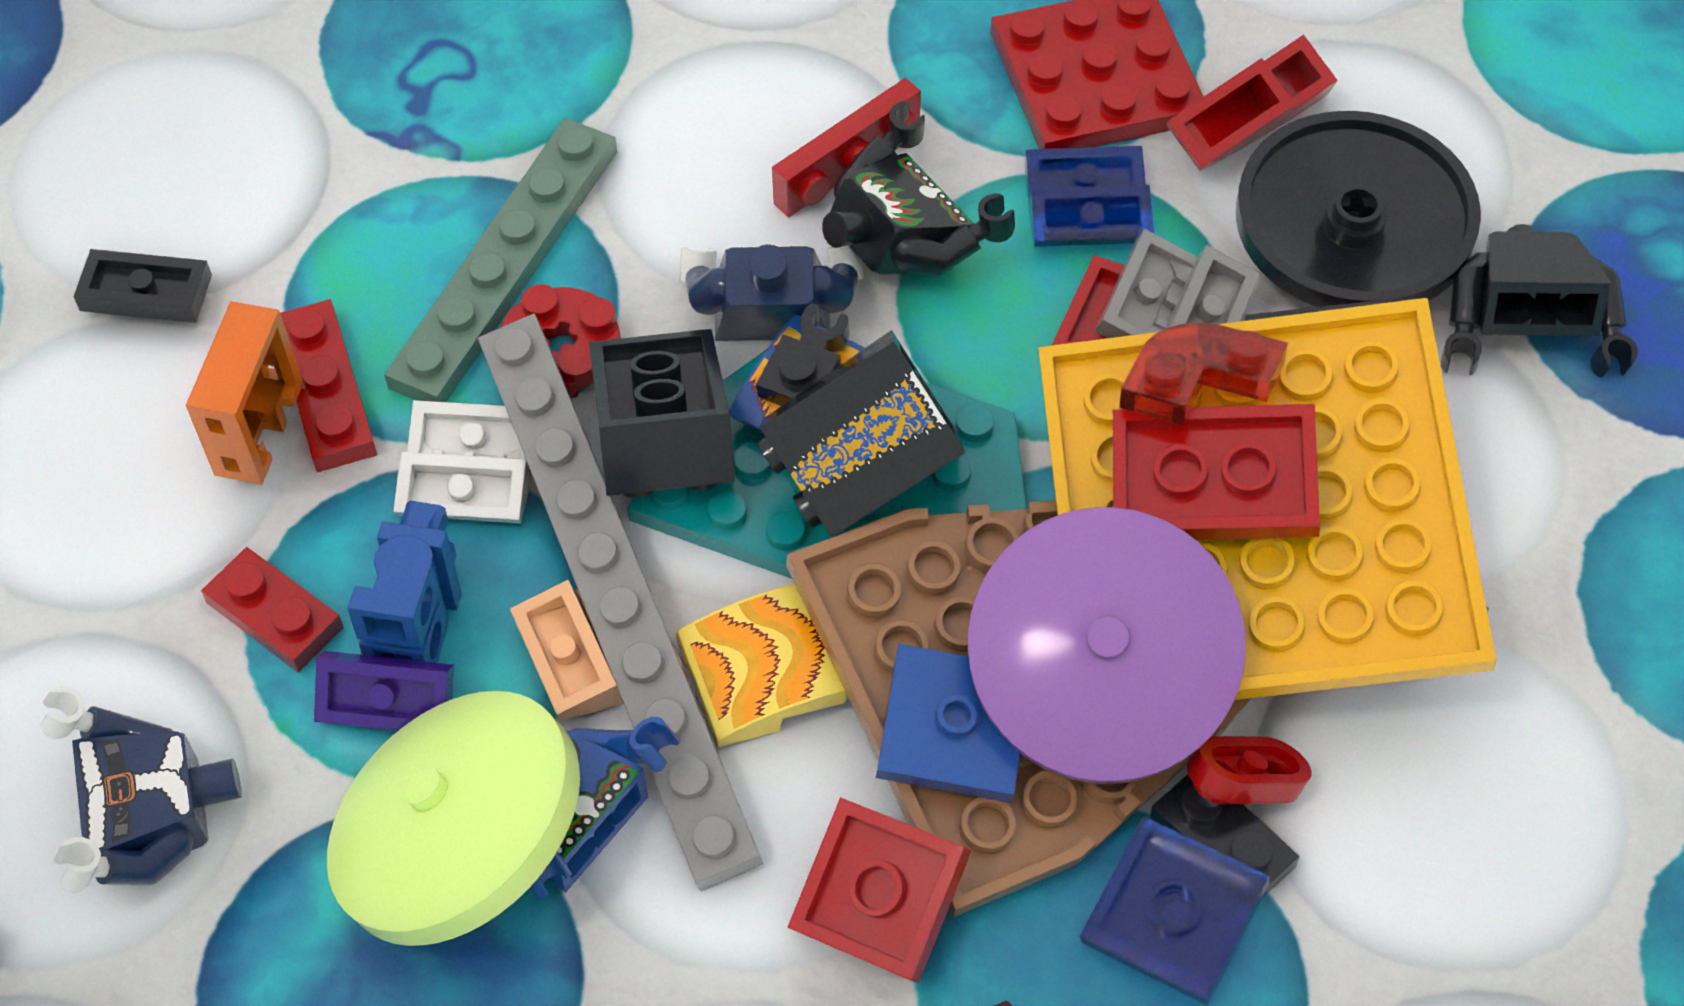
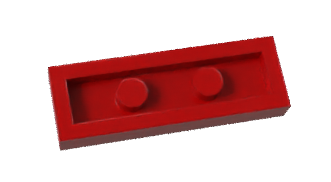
[772,77,921,218]
[280,299,377,473]

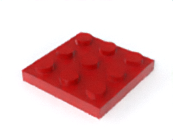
[990,0,1204,158]

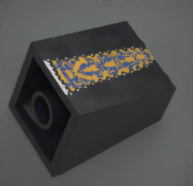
[757,330,965,538]

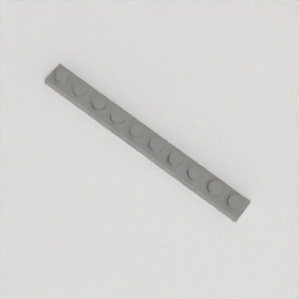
[477,313,764,891]

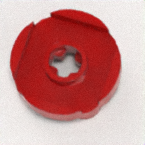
[500,284,621,398]

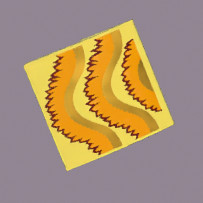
[676,584,847,748]

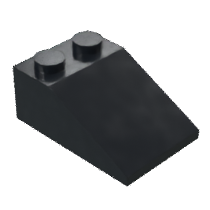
[589,329,735,498]

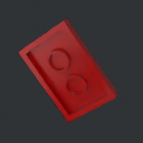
[1113,404,1320,540]

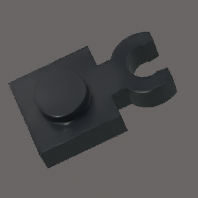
[756,303,850,406]

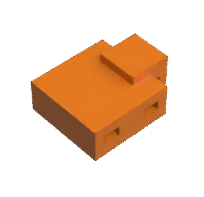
[185,301,304,485]

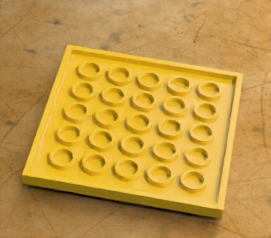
[1038,298,1497,700]

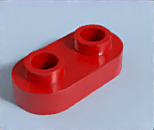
[1187,736,1312,804]

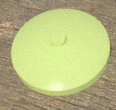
[327,691,580,946]

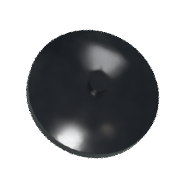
[1235,111,1481,307]

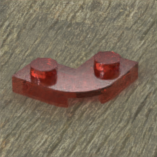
[1119,323,1288,425]

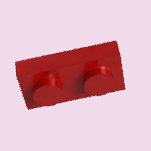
[201,547,344,673]

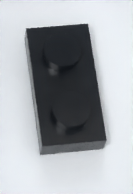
[73,249,212,323]
[1150,774,1300,910]

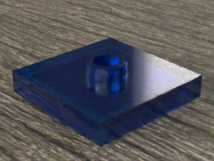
[1080,816,1270,1006]

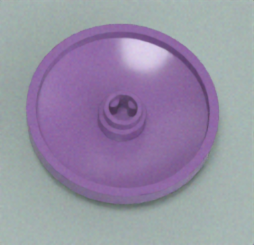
[968,507,1246,784]

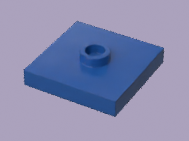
[875,644,1020,803]

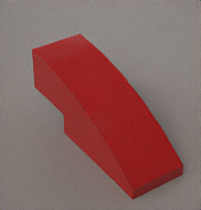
[1166,34,1338,171]

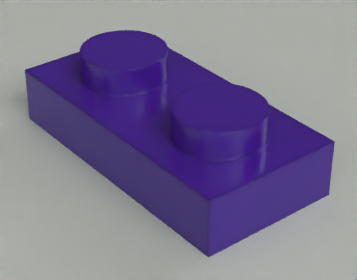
[314,651,454,731]

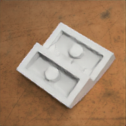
[393,400,532,523]

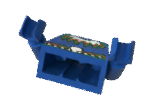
[530,717,680,900]

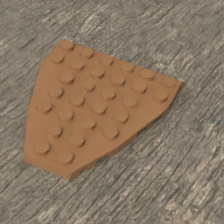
[786,500,1251,918]

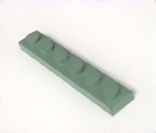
[384,118,617,402]

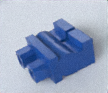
[347,501,462,663]

